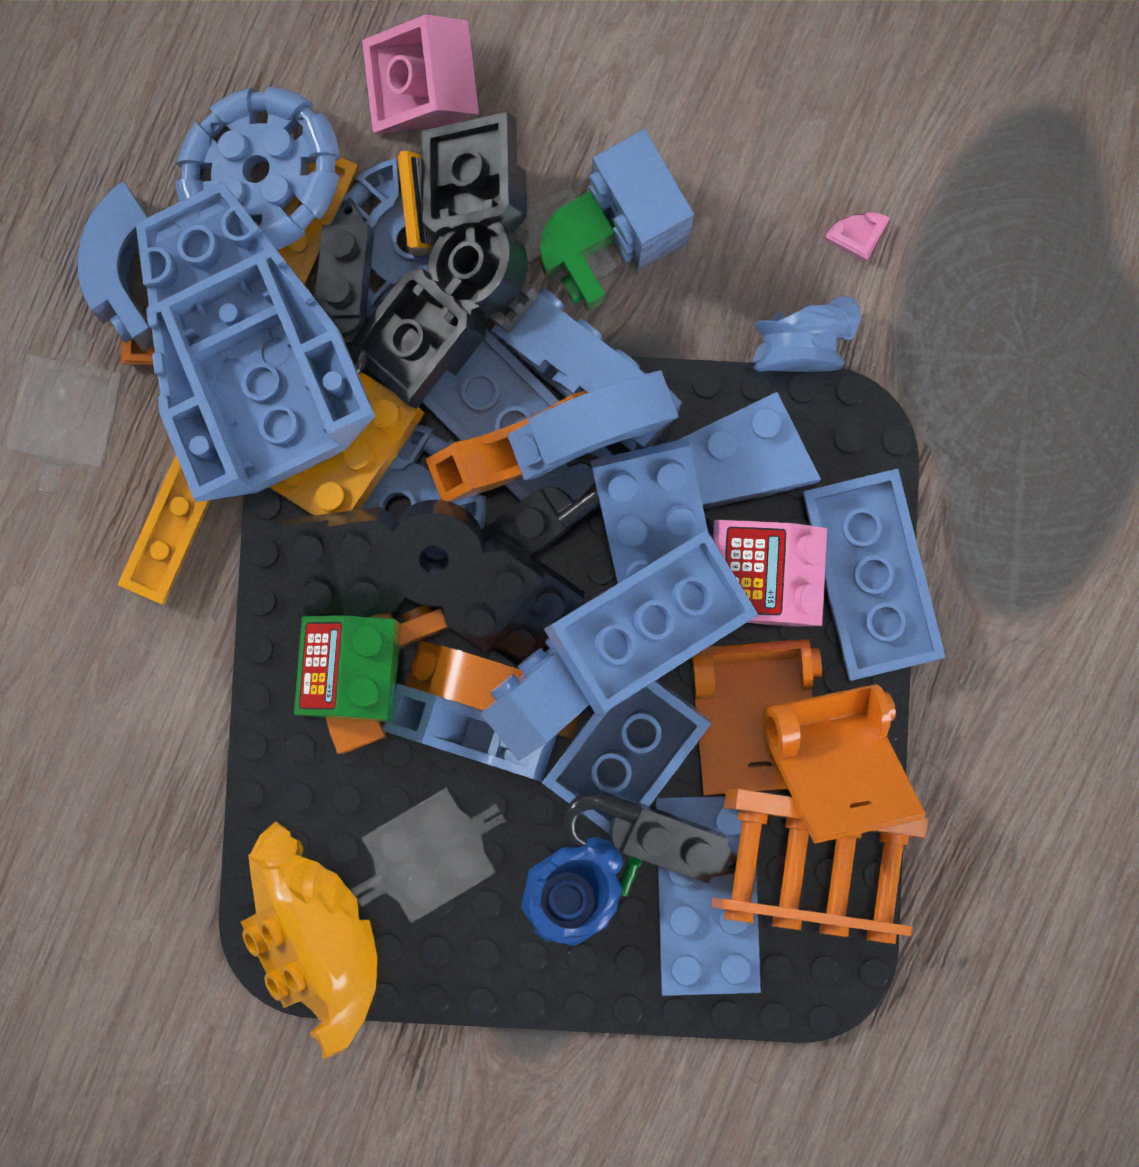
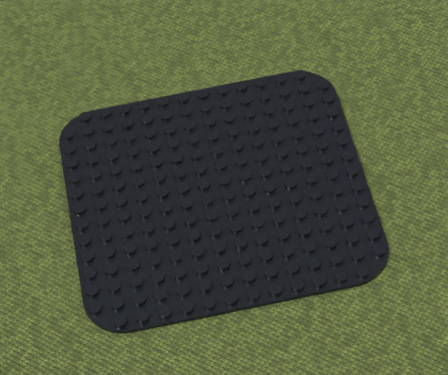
[219,342,919,1043]

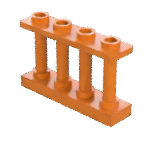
[711,789,928,944]

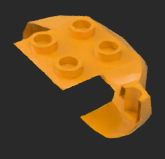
[241,821,377,1060]

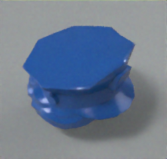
[521,837,623,946]

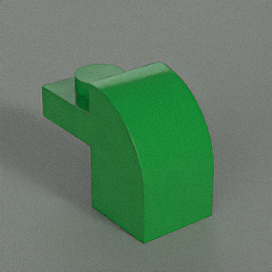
[540,191,615,311]

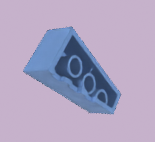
[491,288,682,451]
[679,392,821,509]
[481,638,590,761]

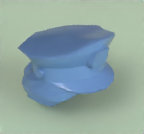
[752,296,861,372]

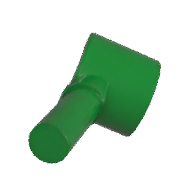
[620,856,643,897]

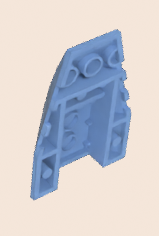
[136,181,376,502]

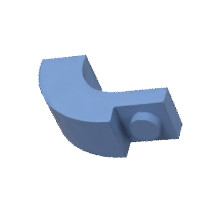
[77,181,154,352]
[507,371,679,481]
[382,684,557,782]

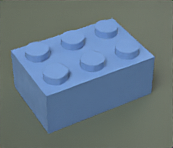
[588,128,694,271]
[542,679,711,834]

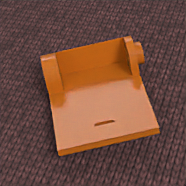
[691,639,822,797]
[762,684,926,844]

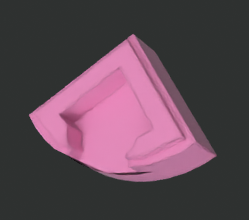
[824,212,890,262]

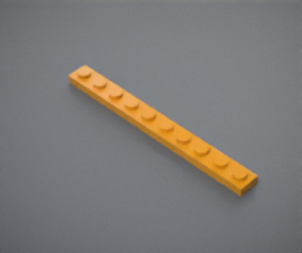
[118,157,359,605]

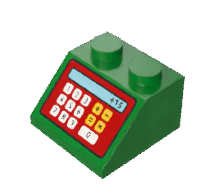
[294,616,401,723]

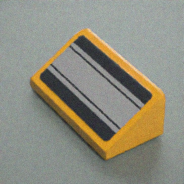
[398,151,439,257]

